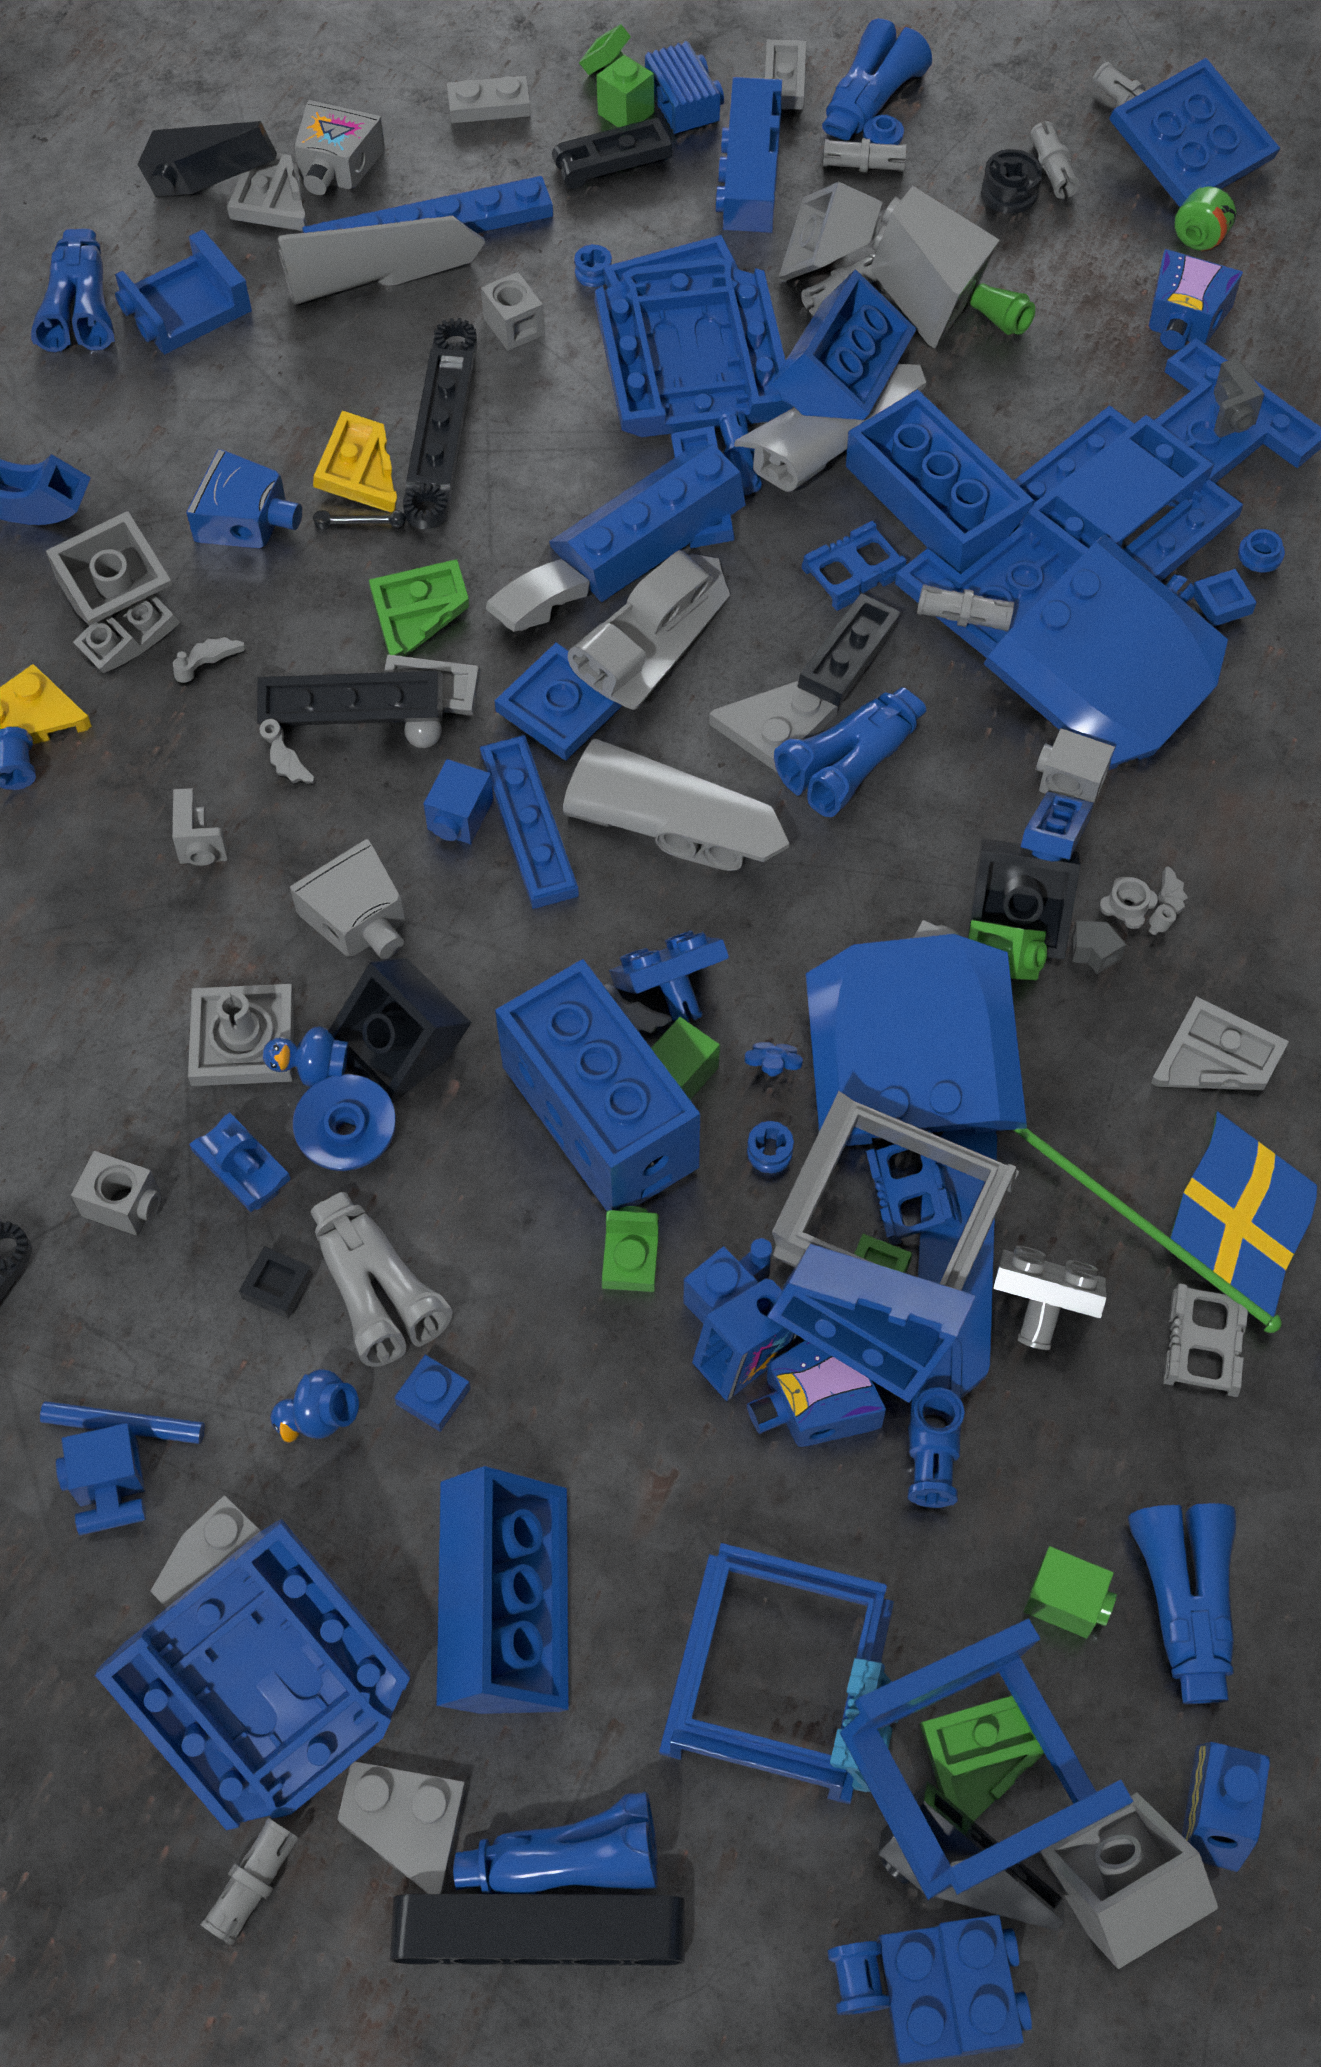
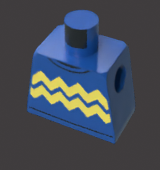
[1182,1742,1270,1872]

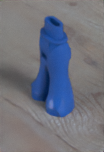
[822,18,932,140]
[31,229,115,352]
[774,687,926,817]
[1128,1503,1236,1704]
[453,1792,658,1894]

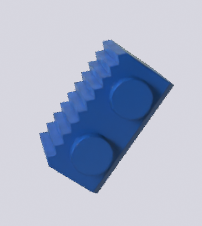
[645,41,724,134]

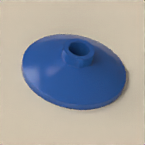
[293,1074,396,1171]

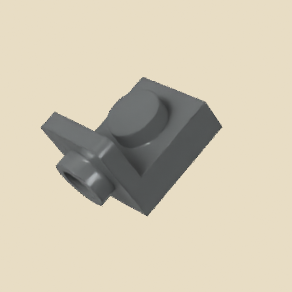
[1214,357,1264,438]

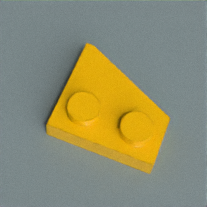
[313,410,397,513]
[0,664,92,744]

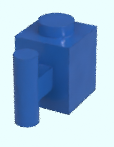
[683,1238,772,1324]
[56,1423,147,1536]

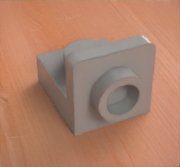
[172,788,227,866]

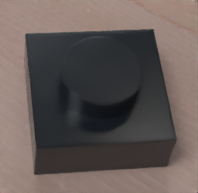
[239,1246,313,1319]

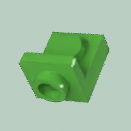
[968,920,1047,980]
[602,1206,659,1292]

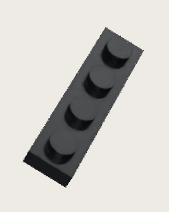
[257,671,443,726]

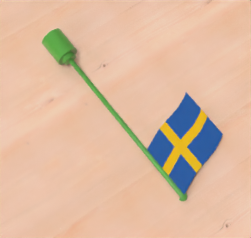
[1013,1111,1317,1333]

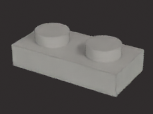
[765,39,806,110]
[447,76,531,123]

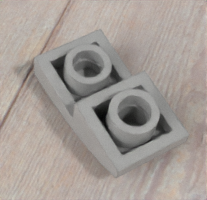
[486,559,590,632]
[73,594,181,673]

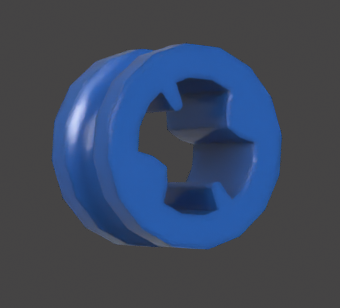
[574,244,612,287]
[747,1121,794,1173]

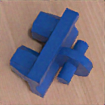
[189,1112,291,1212]

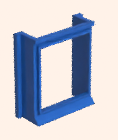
[659,1543,894,1804]
[839,1618,1134,1900]

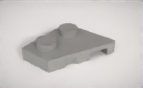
[227,153,307,231]
[709,680,838,773]
[1151,996,1289,1090]
[337,1761,466,1894]

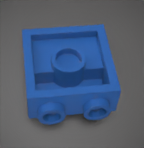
[877,1915,1032,2066]

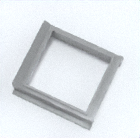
[771,1091,1019,1291]

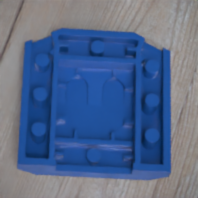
[594,257,793,437]
[984,535,1228,770]
[806,934,1027,1146]
[95,1518,410,1830]

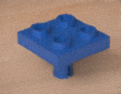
[609,931,729,1024]

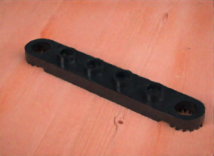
[403,318,478,529]

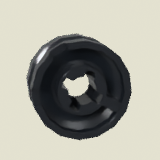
[981,149,1043,214]

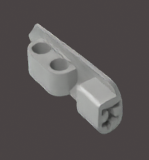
[278,216,486,305]
[734,364,926,491]
[568,550,731,710]
[563,739,790,871]

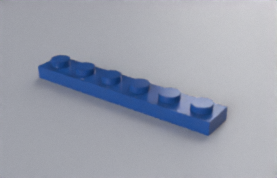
[302,176,553,233]

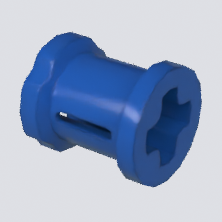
[0,727,36,790]
[827,1941,891,2015]

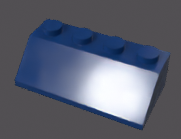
[771,269,916,420]
[846,389,1034,574]
[549,444,746,602]
[436,1466,569,1714]

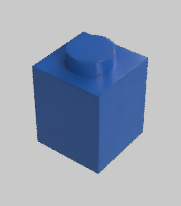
[423,759,494,844]

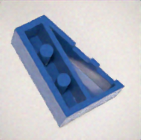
[716,77,782,233]
[767,1244,976,1403]

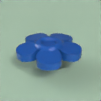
[744,1042,803,1076]

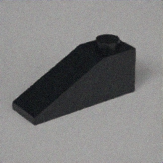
[137,121,277,197]
[878,1781,1065,1931]

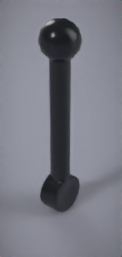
[313,510,406,530]

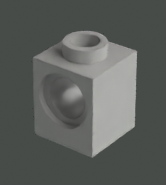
[481,272,545,351]
[1036,729,1115,810]
[71,1151,161,1236]

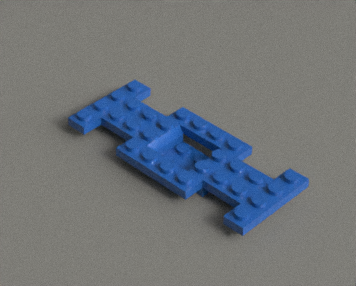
[895,338,1321,658]

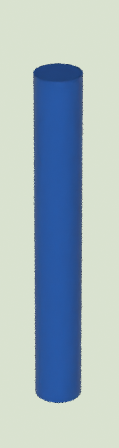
[40,1401,205,1444]

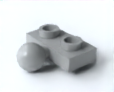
[384,655,481,748]

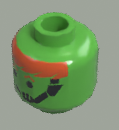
[1174,186,1236,251]

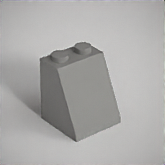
[870,185,1000,349]

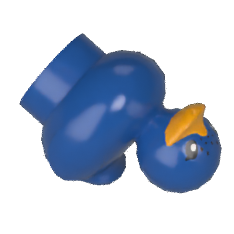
[263,1026,349,1087]
[270,1369,359,1443]

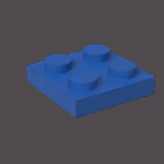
[494,643,622,761]

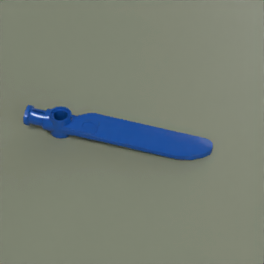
[908,1128,997,1508]

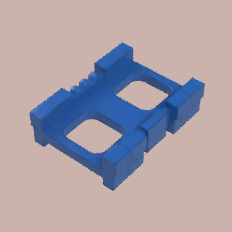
[802,520,907,611]
[866,1130,961,1245]

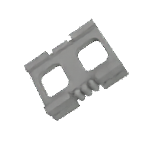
[1162,1284,1248,1397]

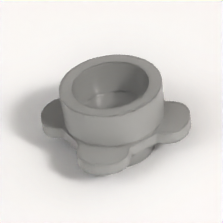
[1100,877,1158,929]

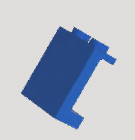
[115,230,252,355]

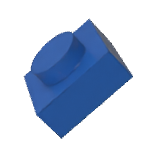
[1194,569,1257,627]
[394,1355,471,1432]

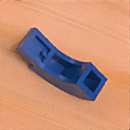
[0,454,91,525]

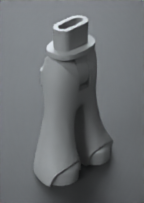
[310,1192,452,1367]

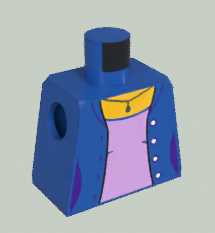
[1149,249,1243,350]
[747,1340,886,1447]

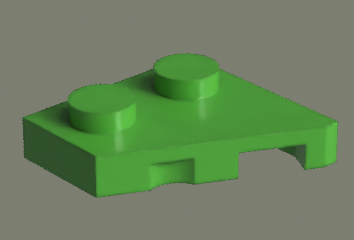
[369,559,469,657]
[919,1696,1044,1821]

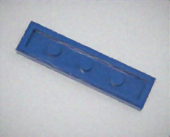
[480,735,579,909]

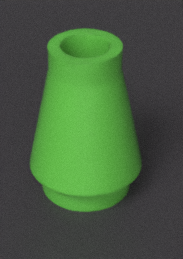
[970,283,1035,335]

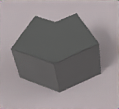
[1072,920,1126,974]

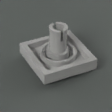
[188,984,294,1086]
[994,1246,1106,1350]

